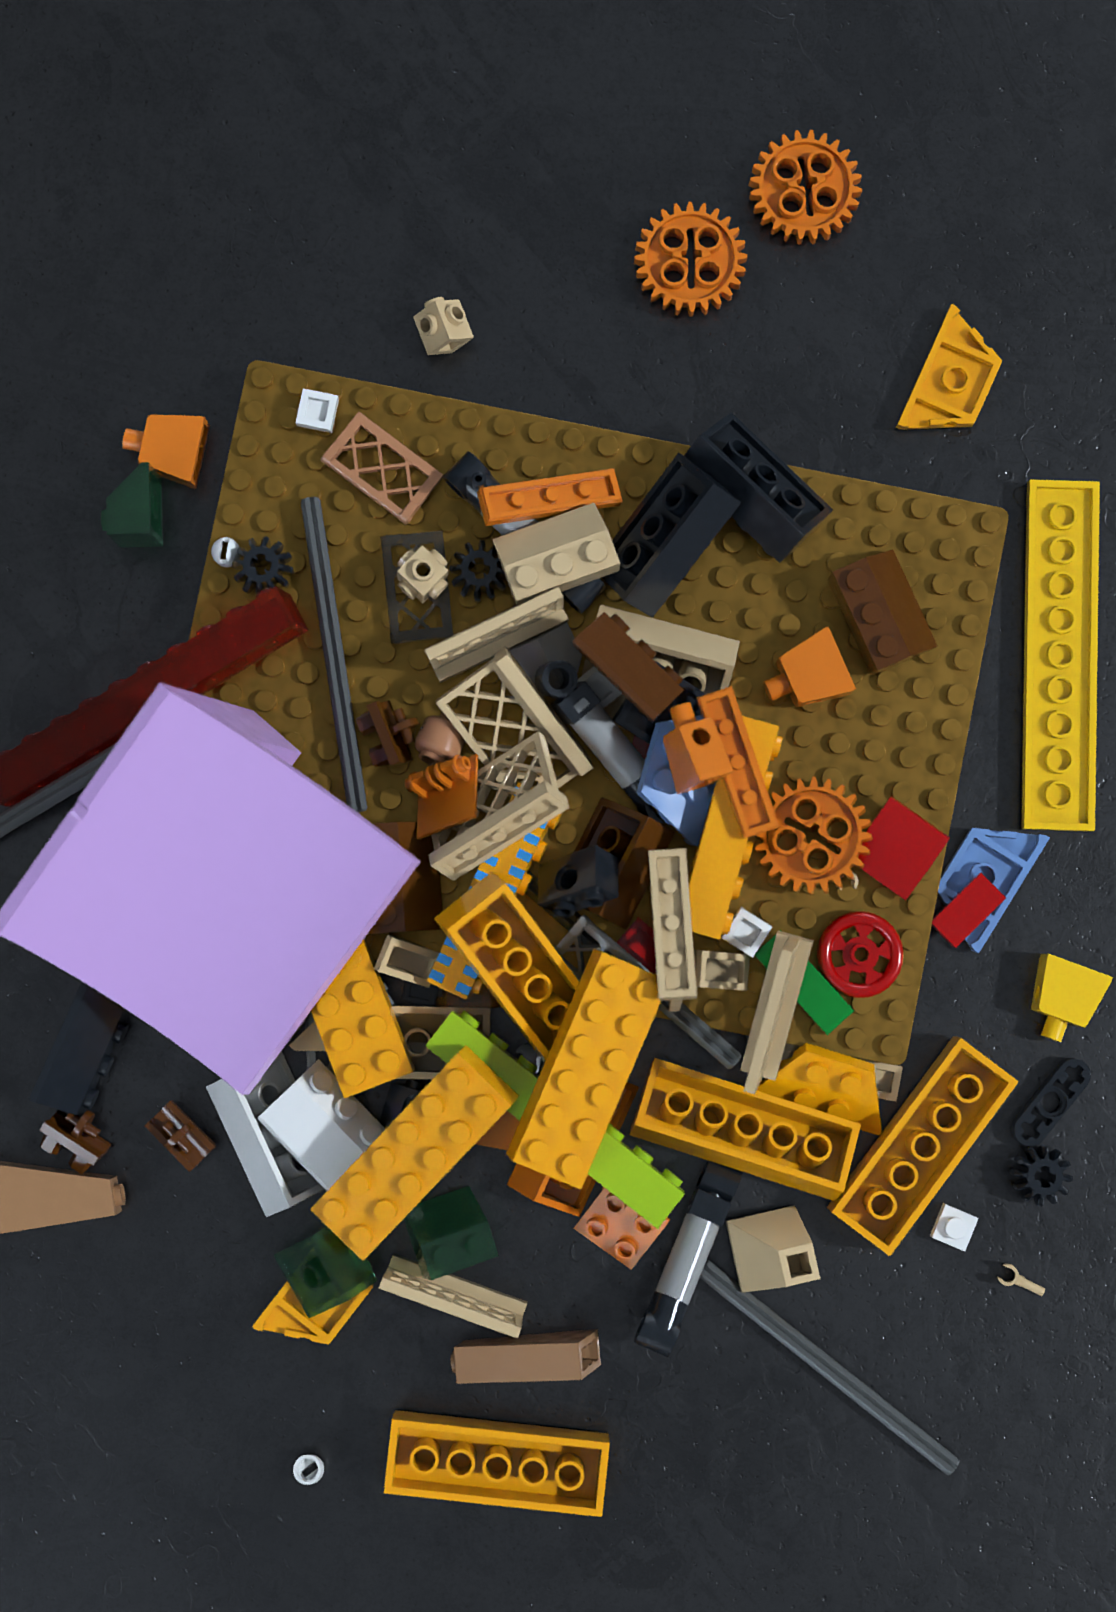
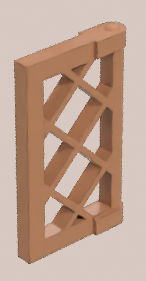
[321,412,443,525]

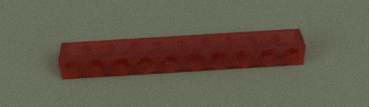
[0,587,309,807]

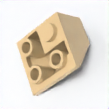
[726,1205,820,1293]

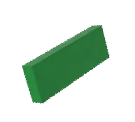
[754,930,854,1035]

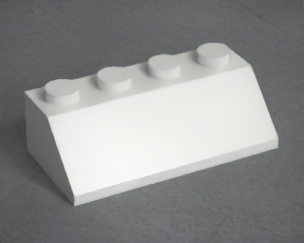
[206,1051,324,1217]
[257,1059,385,1191]

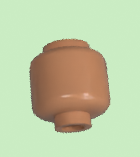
[415,712,466,765]

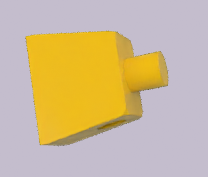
[1031,954,1113,1043]

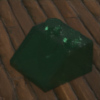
[101,462,163,548]
[404,1186,499,1281]
[274,1225,378,1318]

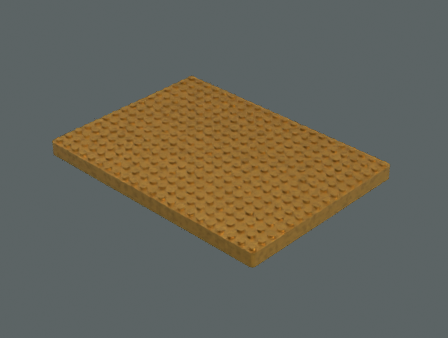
[178,360,1008,1065]

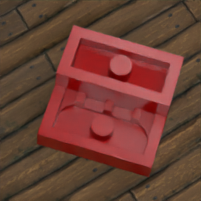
[858,796,950,901]

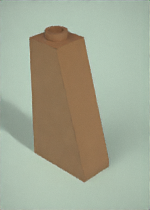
[0,1161,126,1234]
[451,1329,601,1384]

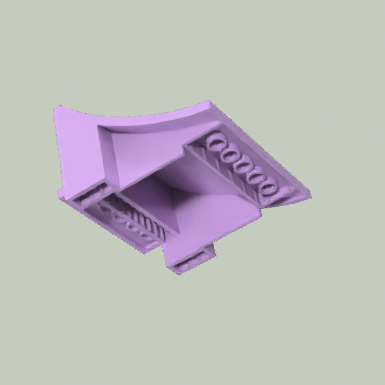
[0,683,420,1095]

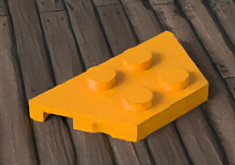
[896,304,1002,430]
[757,1043,882,1136]
[252,1228,374,1345]

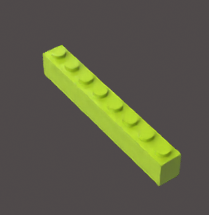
[425,1010,685,1229]

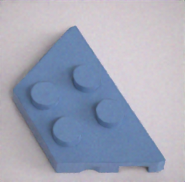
[636,715,716,846]
[937,828,1050,953]

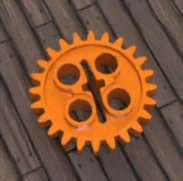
[749,130,862,245]
[634,201,747,317]
[754,777,872,895]

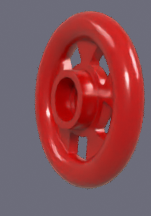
[817,911,904,998]

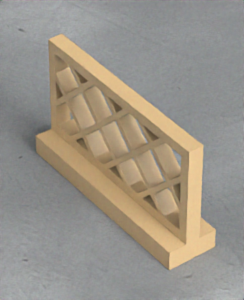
[424,587,569,683]
[436,646,593,798]
[428,731,569,881]
[648,848,697,1012]
[740,931,814,1094]
[379,1254,527,1338]

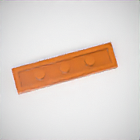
[477,468,623,526]
[696,686,779,839]

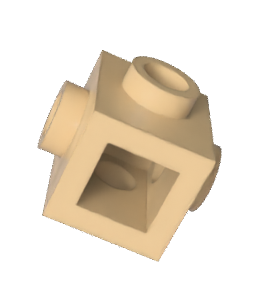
[413,297,474,355]
[397,545,449,603]

